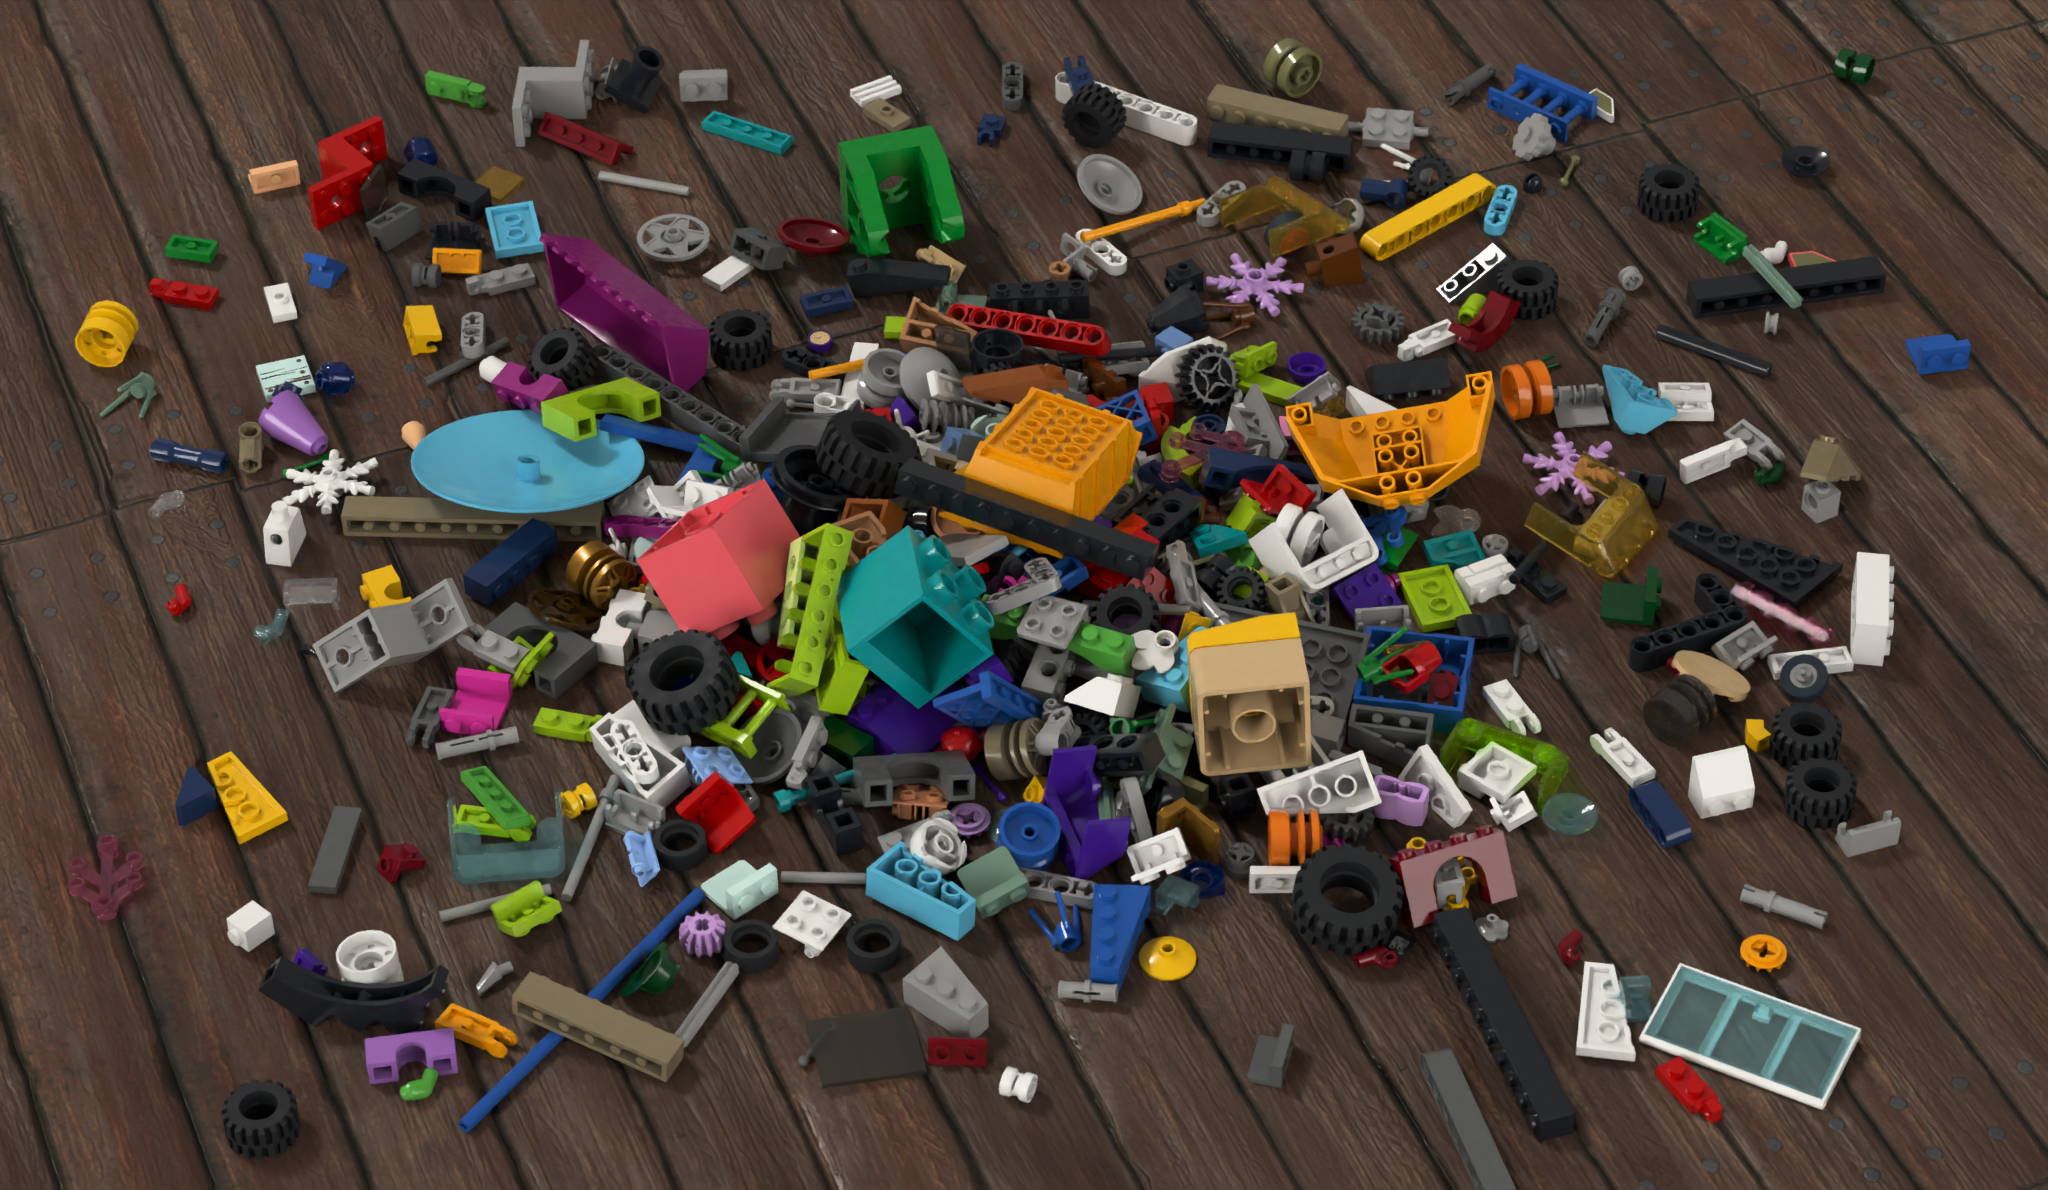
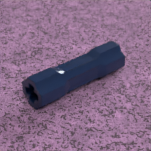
[150,437,230,474]

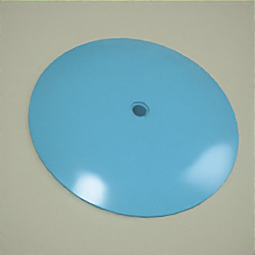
[411,410,645,514]

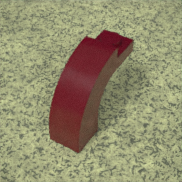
[1448,290,1521,352]

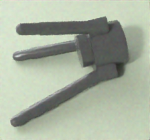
[1512,624,1560,680]

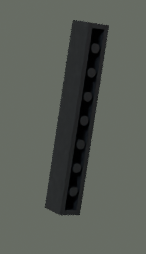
[1686,256,1887,319]

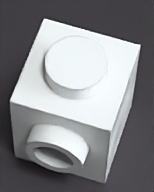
[226,900,275,952]

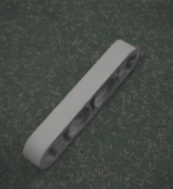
[1018,867,1097,909]

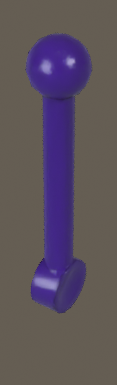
[973,764,1007,803]

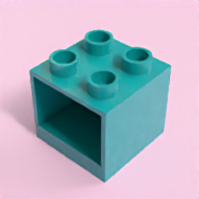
[836,525,995,709]

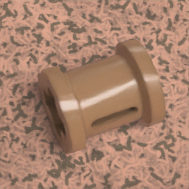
[1049,261,1071,281]

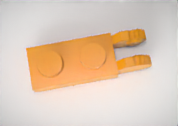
[434,1003,518,1059]

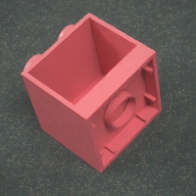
[636,479,800,640]

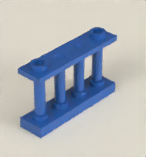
[1487,63,1598,142]

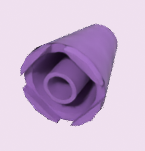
[258,390,328,456]

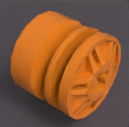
[1268,809,1323,866]

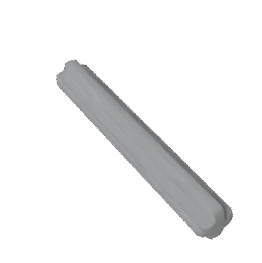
[675,961,739,1048]

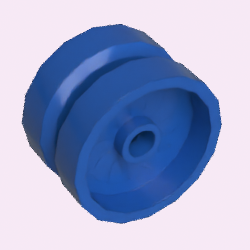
[997,802,1061,871]

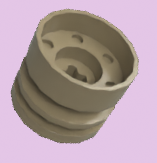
[984,718,1051,782]

